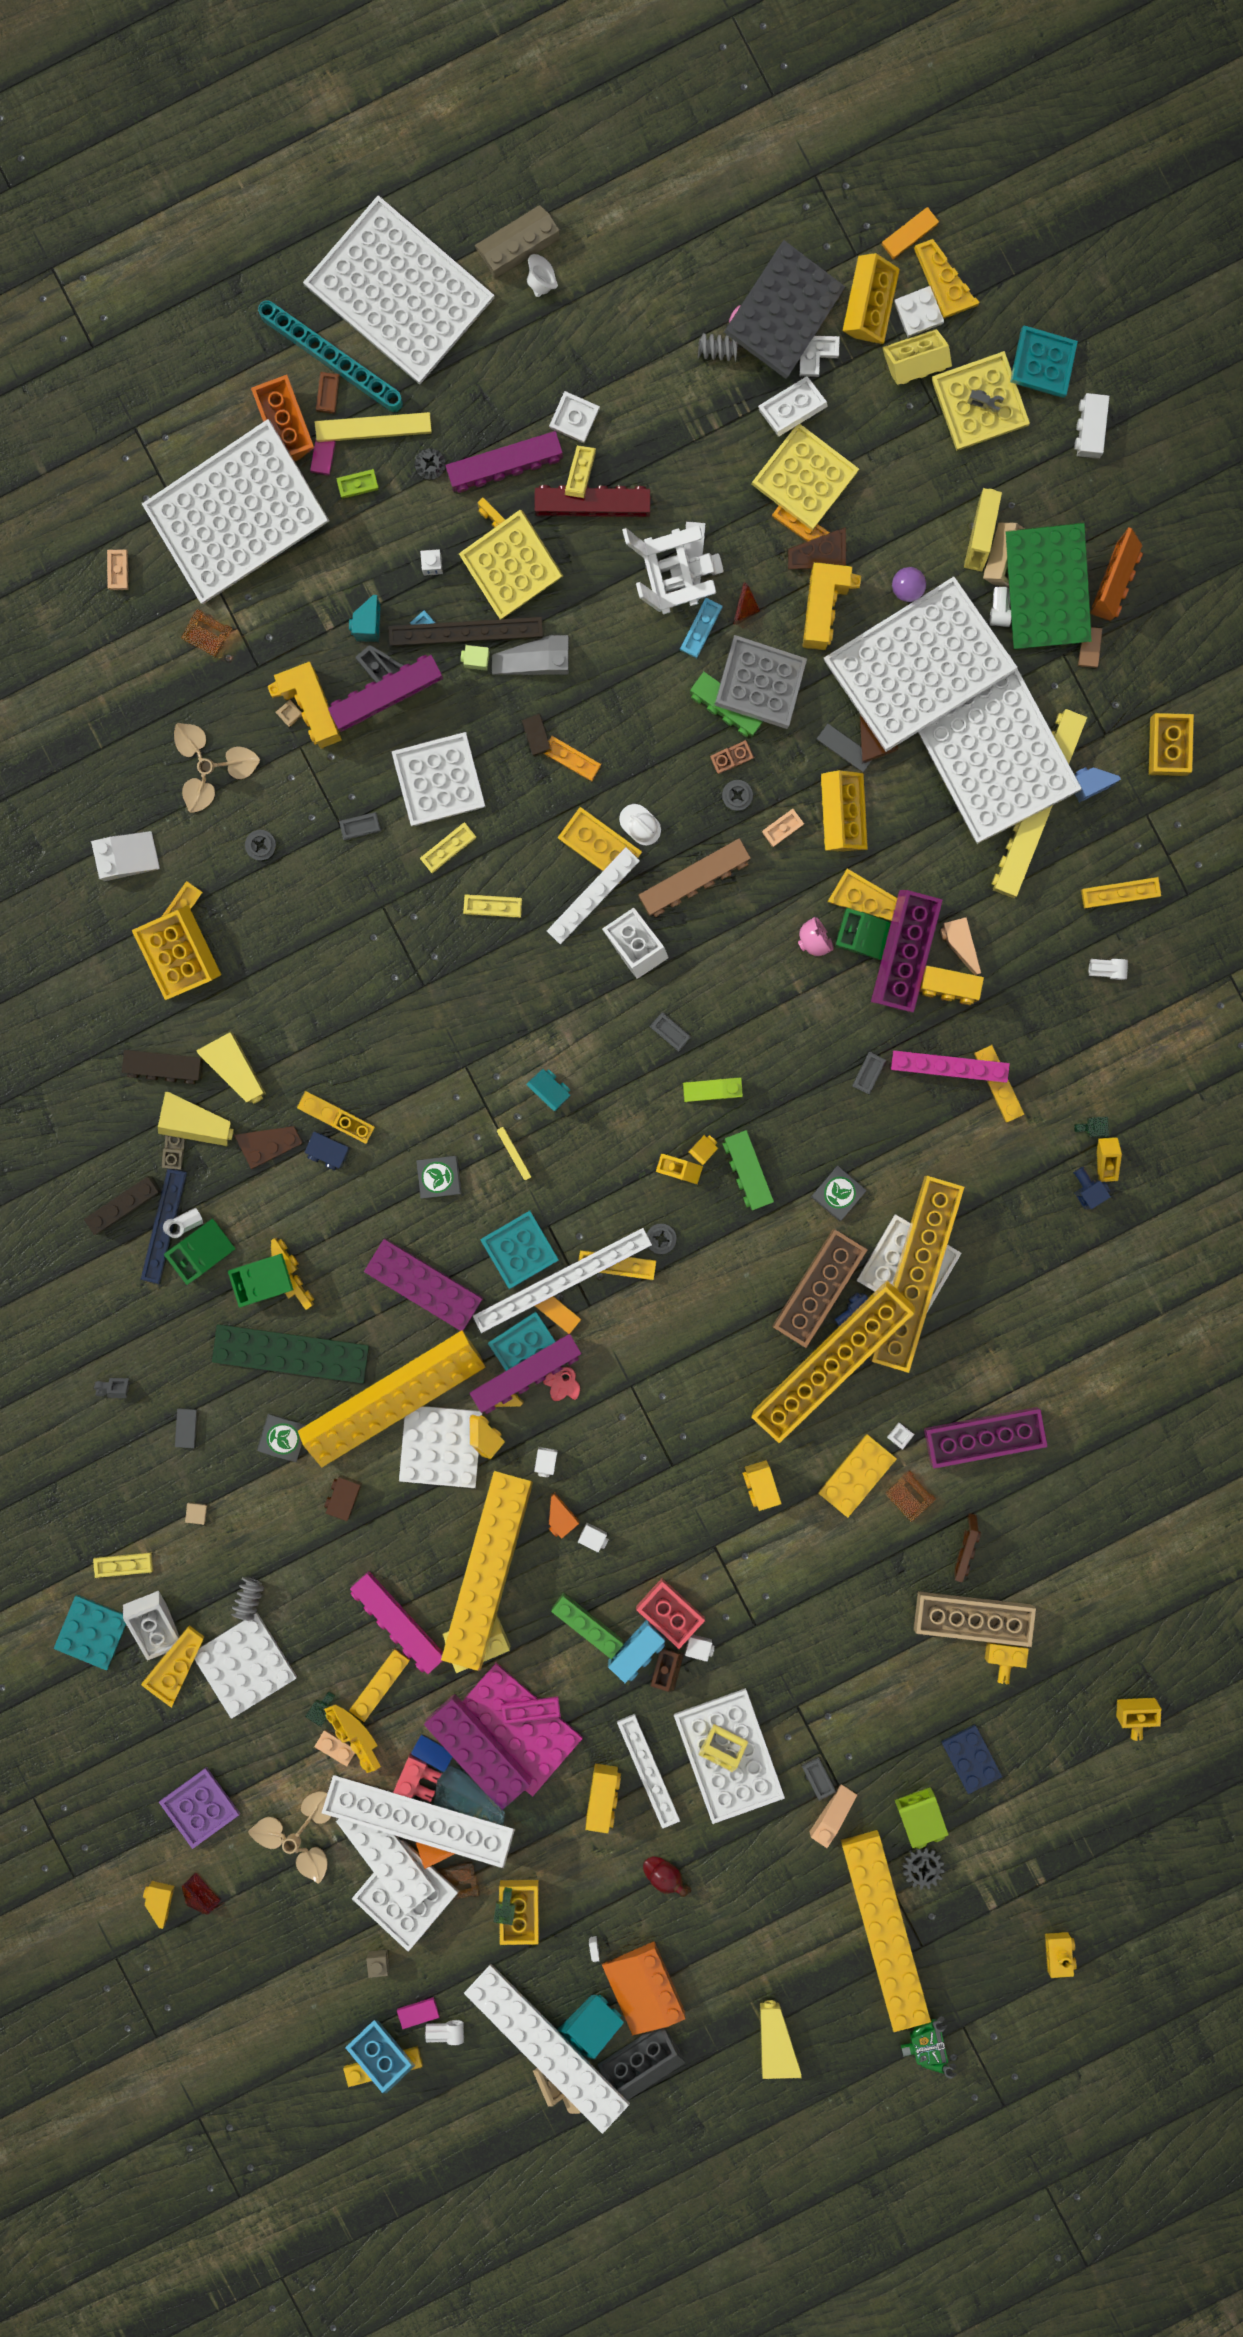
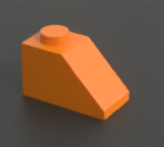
[549,1492,579,1539]

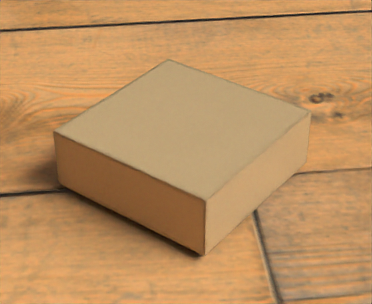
[276,700,302,727]
[185,1502,207,1525]

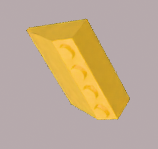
[132,905,221,1000]

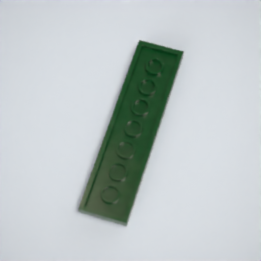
[212,1324,369,1384]

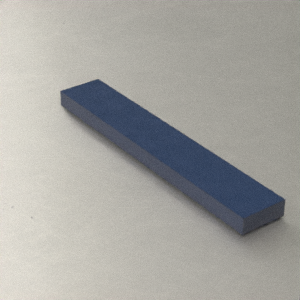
[140,1168,187,1284]

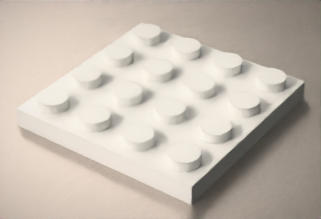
[392,732,485,827]
[856,1214,962,1312]
[399,1406,482,1488]
[194,1612,297,1719]
[352,1839,459,1951]

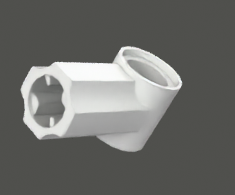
[990,587,1011,627]
[1089,959,1128,980]
[163,1208,203,1238]
[425,2020,464,2045]

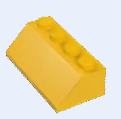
[843,253,900,344]
[821,770,868,852]

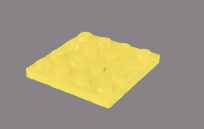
[931,351,1030,451]
[751,424,859,531]
[459,510,563,619]

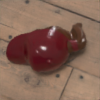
[643,1857,691,1897]

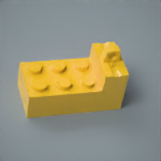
[803,563,861,650]
[268,662,342,748]

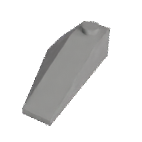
[492,635,569,675]

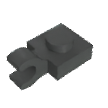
[967,390,1004,412]
[94,1378,130,1398]

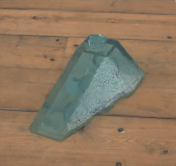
[434,1765,505,1826]

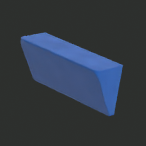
[411,1734,452,1772]

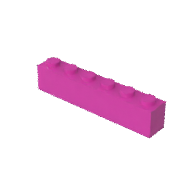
[891,1051,1010,1083]
[350,1571,443,1674]

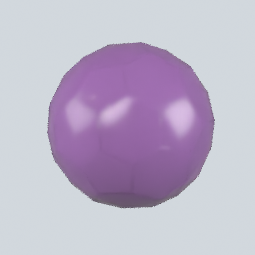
[892,567,926,602]

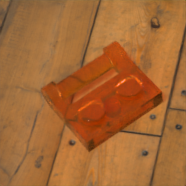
[181,609,232,658]
[885,1470,936,1522]
[436,1861,480,1900]

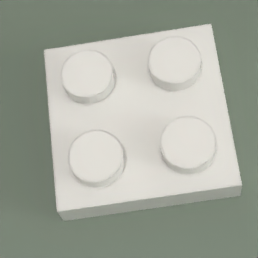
[894,286,944,338]
[549,391,600,443]

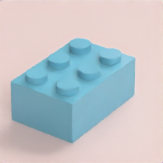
[608,1620,665,1683]
[345,2020,415,2093]

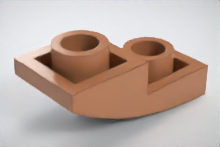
[710,740,755,774]

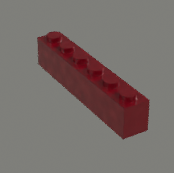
[535,485,650,517]

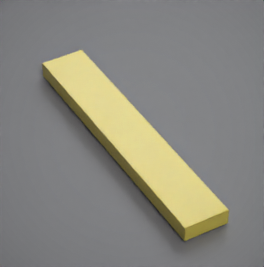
[315,412,432,442]

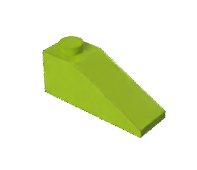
[683,1078,743,1102]

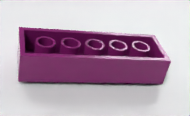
[871,890,943,1012]
[364,1238,483,1331]
[924,1407,1047,1469]
[424,1694,532,1811]

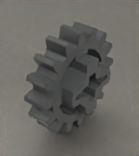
[902,1846,945,1890]

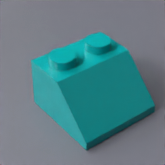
[349,595,381,642]
[526,1069,571,1112]

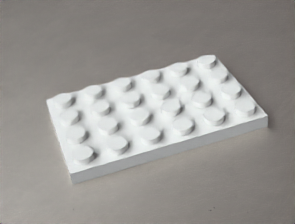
[674,1688,785,1824]

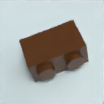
[324,1475,362,1521]
[651,1648,684,1692]

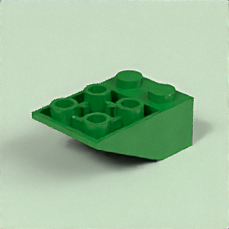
[834,908,891,961]
[164,1218,236,1285]
[228,1253,294,1308]

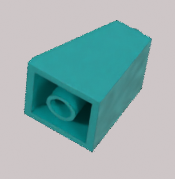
[557,1995,624,2059]

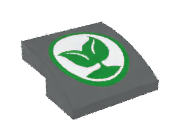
[416,1156,462,1198]
[811,1166,867,1222]
[257,1414,306,1462]

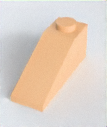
[940,918,981,975]
[809,1784,857,1848]

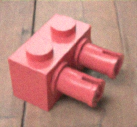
[393,1752,443,1803]

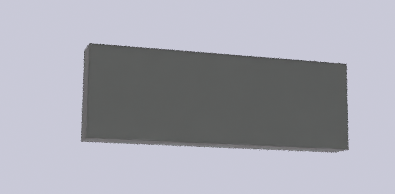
[816,724,872,773]

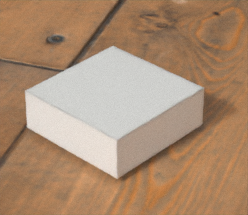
[887,1423,914,1450]
[589,1936,600,1962]

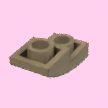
[162,1135,186,1170]

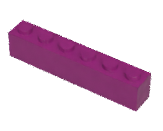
[446,431,563,493]
[328,655,443,732]
[469,1334,581,1414]

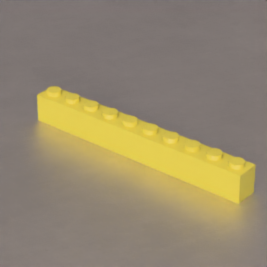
[992,709,1087,898]

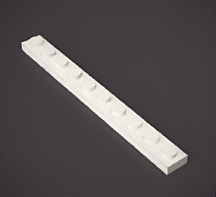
[473,1228,652,1333]

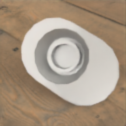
[527,254,558,297]
[619,804,661,845]

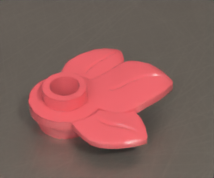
[543,1367,580,1401]

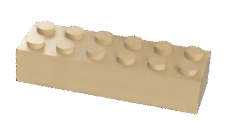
[914,1591,1036,1647]

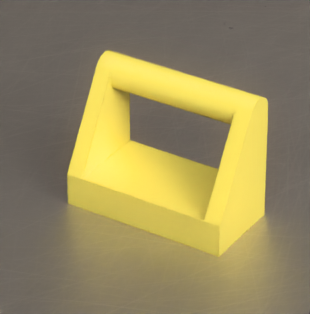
[698,1724,748,1772]

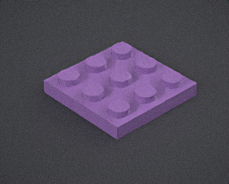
[159,1767,240,1849]

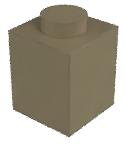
[366,1949,390,1978]

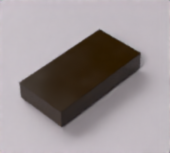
[522,714,552,757]

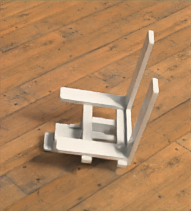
[622,526,724,614]

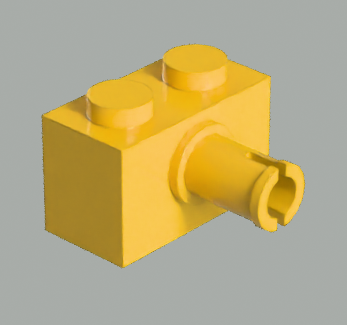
[985,1642,1029,1684]
[1116,1698,1161,1741]
[1045,1932,1077,1978]

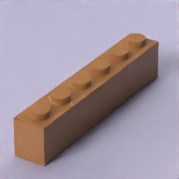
[639,839,751,917]

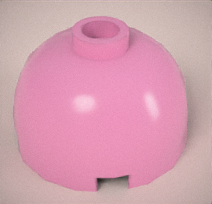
[798,917,834,956]

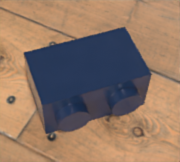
[304,1132,351,1170]

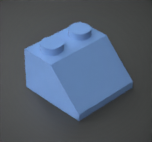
[1074,767,1121,803]

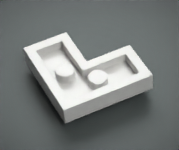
[799,336,839,377]

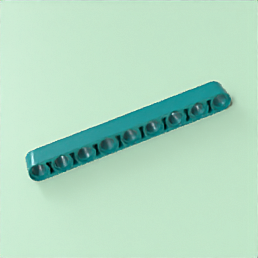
[258,301,403,412]

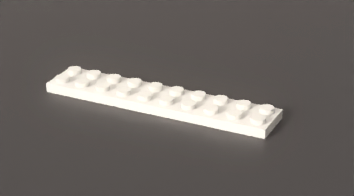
[322,1775,515,1868]
[464,1964,630,2134]

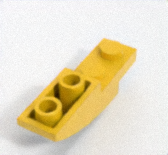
[297,1091,375,1144]
[271,1238,314,1310]
[324,1705,381,1773]

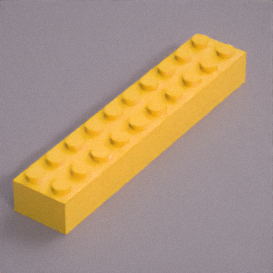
[870,1176,964,1373]
[751,1280,915,1443]
[298,1330,486,1468]
[441,1471,533,1671]
[841,1830,931,2032]

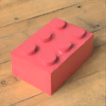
[636,1578,705,1649]

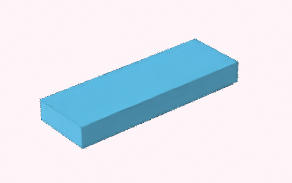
[680,598,723,659]

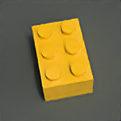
[1149,713,1194,776]
[919,966,984,1005]
[743,1460,781,1511]
[585,1763,621,1833]
[499,1880,539,1945]

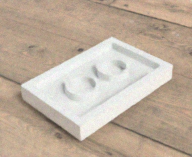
[758,376,828,436]

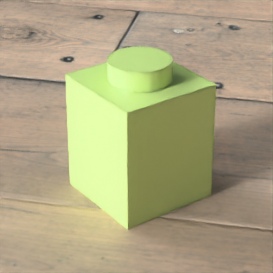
[461,645,490,671]

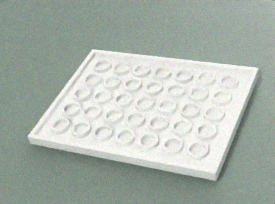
[303,196,495,384]
[142,419,329,604]
[824,577,1017,752]
[918,655,1082,844]

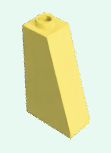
[964,488,1002,572]
[197,1032,266,1104]
[158,1092,234,1146]
[760,2000,801,2079]

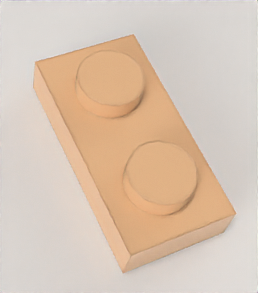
[107,550,128,590]
[762,809,804,847]
[314,1729,355,1766]

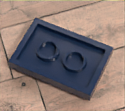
[941,1724,1002,1794]

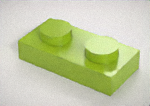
[336,469,379,499]

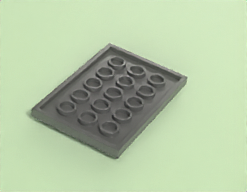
[724,240,845,379]

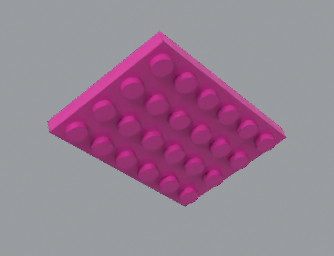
[462,1662,583,1797]

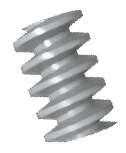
[698,333,737,362]
[231,1577,264,1621]

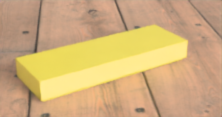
[565,445,596,498]
[420,822,477,874]
[463,895,522,918]
[497,1127,532,1180]
[93,1552,153,1578]

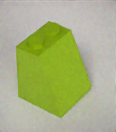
[895,1787,948,1849]

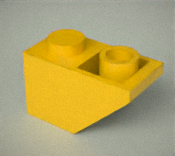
[470,1415,505,1459]

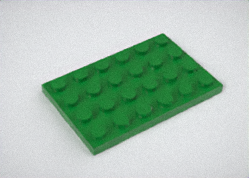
[1005,522,1092,649]

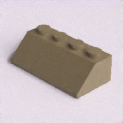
[475,205,560,279]

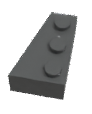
[355,645,404,705]

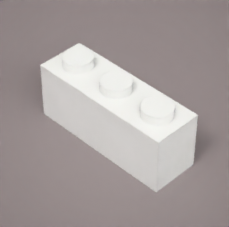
[1075,393,1109,459]

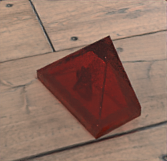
[733,583,760,625]
[182,1872,220,1915]

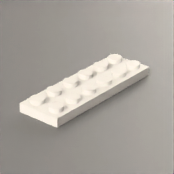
[336,1819,437,1915]

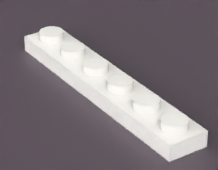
[547,847,640,944]
[617,1714,680,1829]

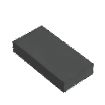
[339,812,381,841]
[650,1012,691,1052]
[852,1052,886,1095]
[175,1408,198,1448]
[802,1756,836,1801]

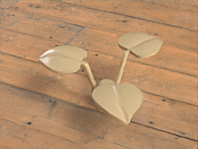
[174,723,260,813]
[248,1791,331,1884]

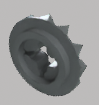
[415,448,446,479]
[722,780,753,811]
[245,830,276,861]
[647,1224,676,1254]

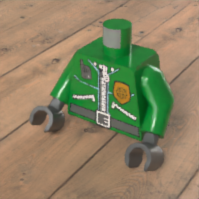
[901,2016,957,2079]

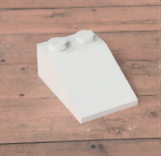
[91,831,160,881]
[602,908,669,979]
[123,1591,180,1660]

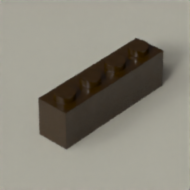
[122,1050,204,1084]
[84,1176,162,1235]

